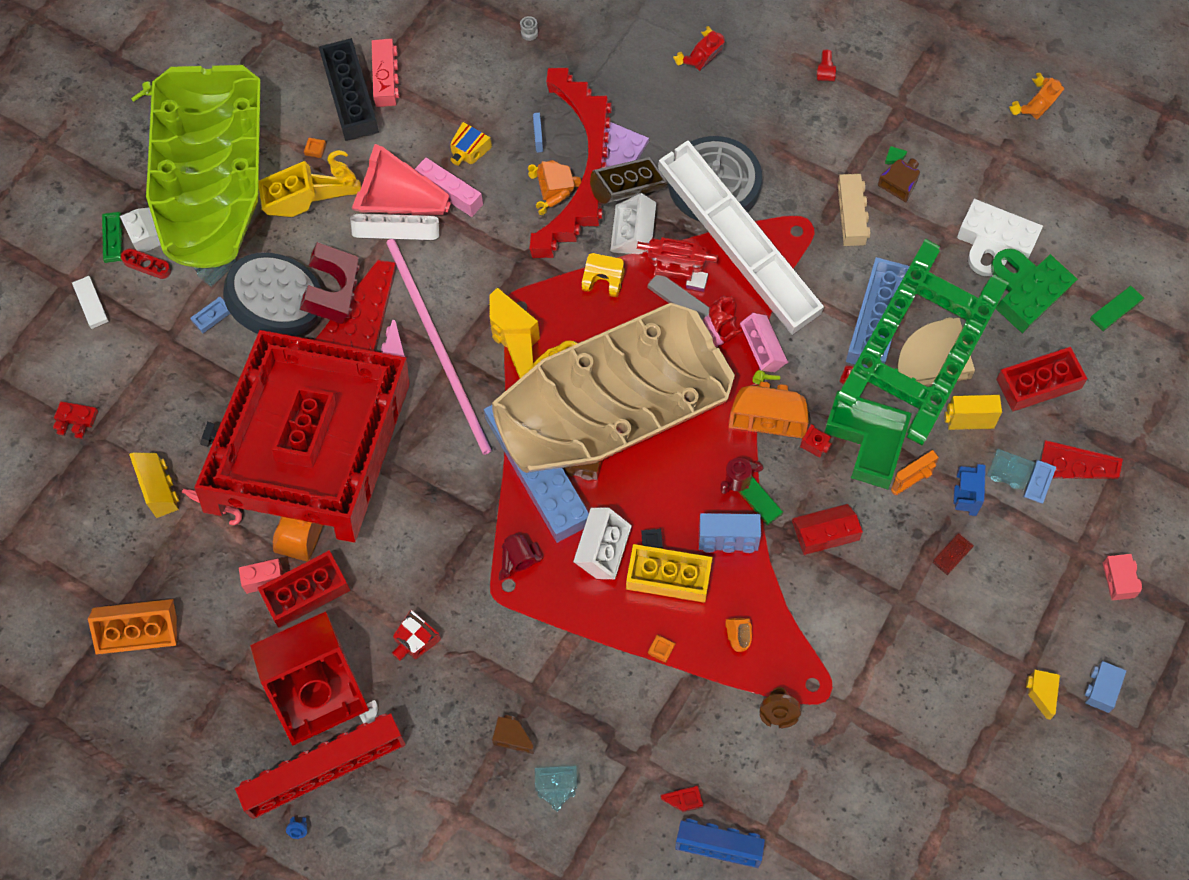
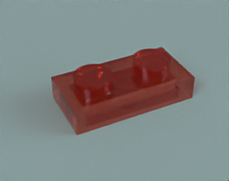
[932,533,974,576]

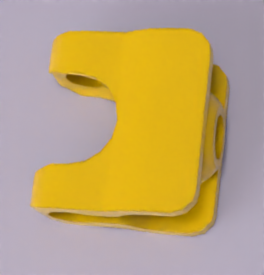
[582,253,625,297]

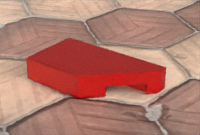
[660,786,703,812]

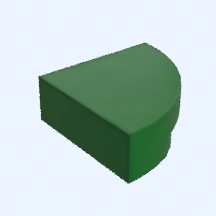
[885,146,907,164]

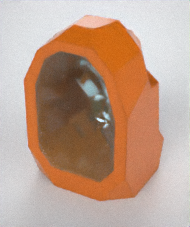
[725,618,752,652]

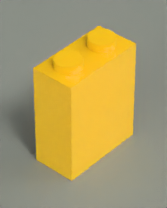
[944,395,1002,430]

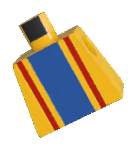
[450,122,492,166]

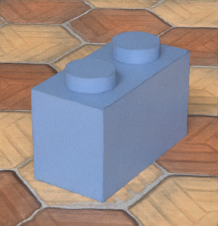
[1084,661,1126,713]

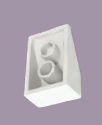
[120,208,161,253]

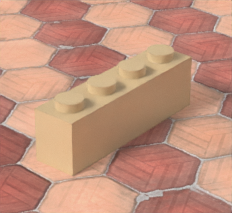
[837,174,870,246]

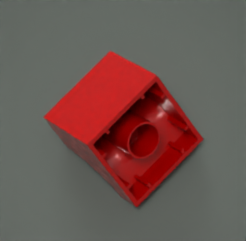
[250,611,369,746]

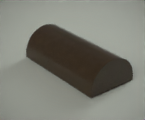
[590,157,668,204]

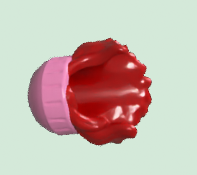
[702,295,743,347]

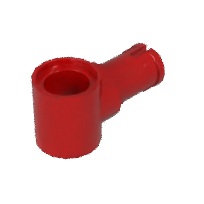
[817,50,836,81]

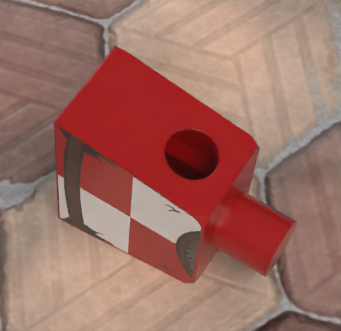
[392,610,441,661]

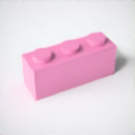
[740,313,788,373]

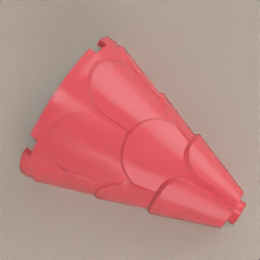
[352,144,451,215]

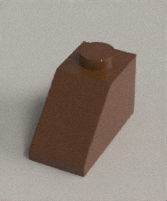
[492,715,535,754]

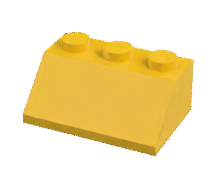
[129,453,179,518]

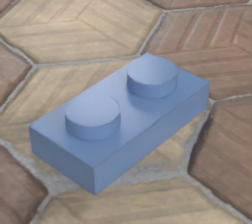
[190,297,230,333]
[1023,460,1056,504]

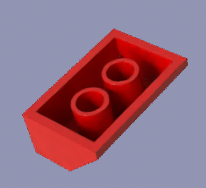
[791,504,863,555]

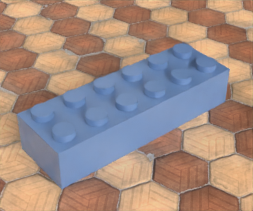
[846,257,910,368]

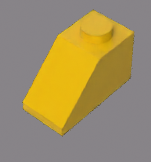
[1026,670,1060,720]

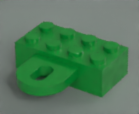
[991,249,1078,334]

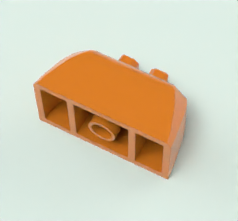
[729,382,808,438]
[273,517,323,562]

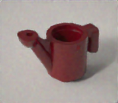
[721,457,764,494]
[499,534,542,580]

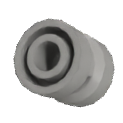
[520,16,538,41]

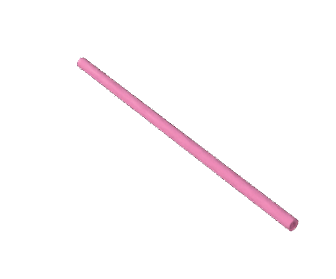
[386,239,492,455]

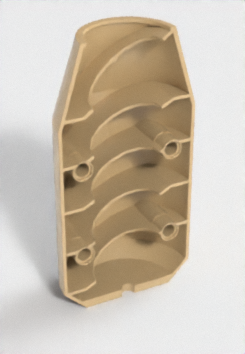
[492,303,735,473]

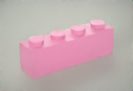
[414,158,483,217]

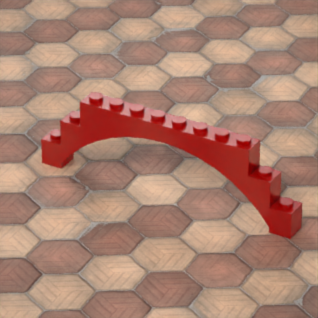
[529,68,612,258]

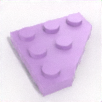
[605,122,649,167]

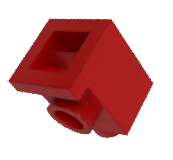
[800,424,832,458]

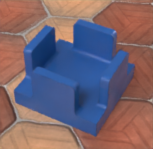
[953,464,986,516]

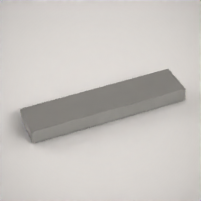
[648,275,709,320]

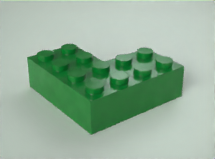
[824,391,912,490]

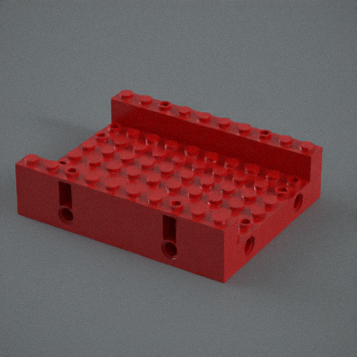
[194,330,410,543]

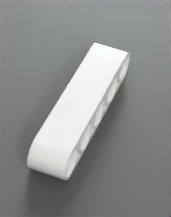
[350,214,439,240]

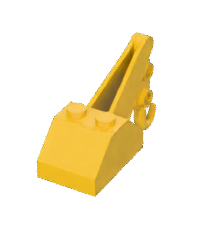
[259,150,361,217]
[490,288,577,378]

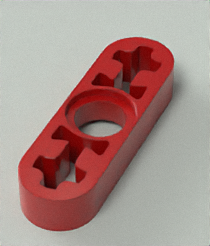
[121,249,171,279]

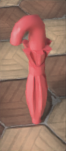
[182,489,242,525]

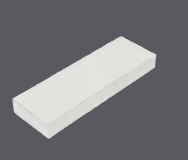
[72,276,109,329]

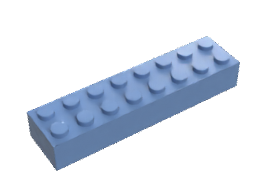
[484,405,589,543]

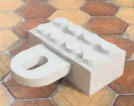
[957,199,1043,276]

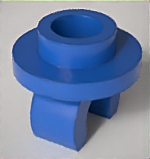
[286,817,308,839]

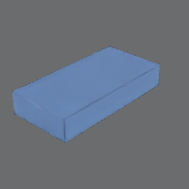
[533,113,543,152]

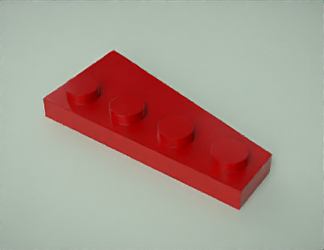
[1040,440,1123,479]

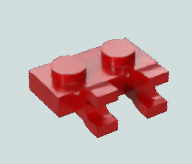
[53,401,98,439]

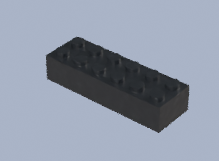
[318,38,379,141]

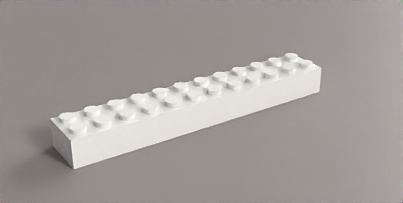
[658,141,824,335]

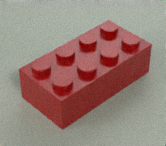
[996,347,1088,412]
[258,550,351,628]

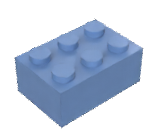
[699,514,761,553]

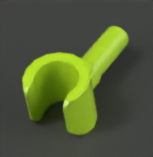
[131,82,152,102]
[753,370,780,384]

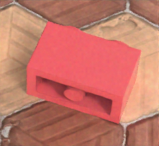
[1103,554,1142,600]
[239,559,284,594]

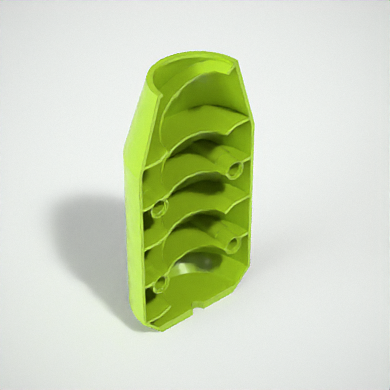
[146,65,261,268]

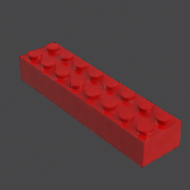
[235,713,406,819]

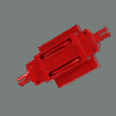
[637,237,718,281]

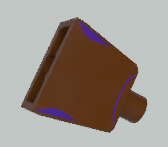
[878,158,920,202]

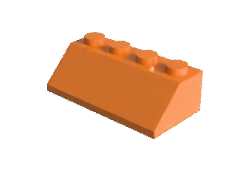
[88,599,177,654]

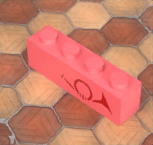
[372,39,399,107]

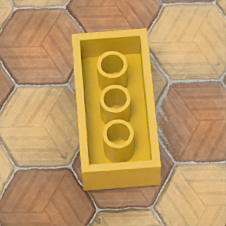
[626,544,712,602]

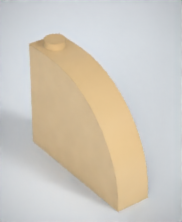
[896,317,975,386]

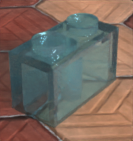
[987,449,1035,490]

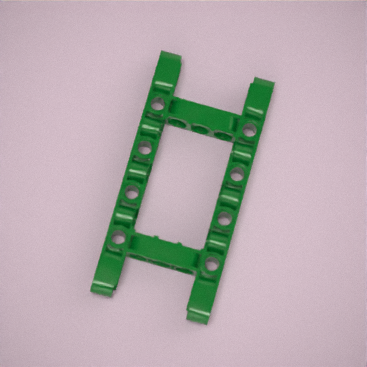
[836,238,1009,446]

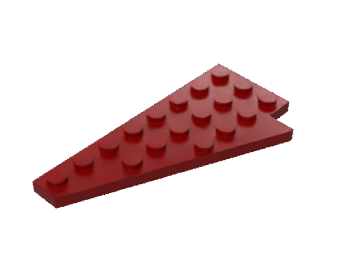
[315,260,396,351]

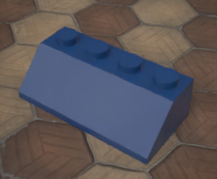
[675,819,765,869]

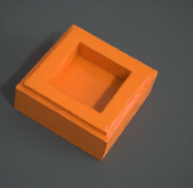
[304,138,326,158]
[648,635,675,663]

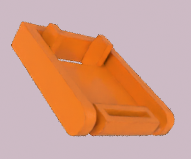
[891,450,939,495]

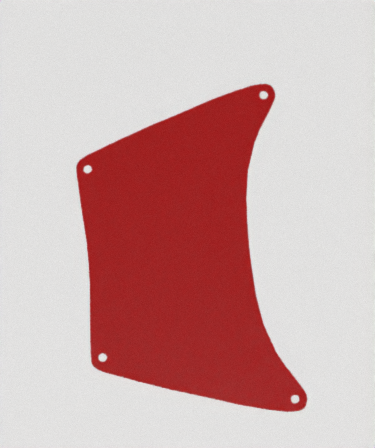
[490,216,833,705]

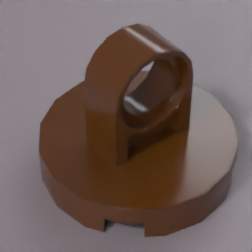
[759,687,801,729]

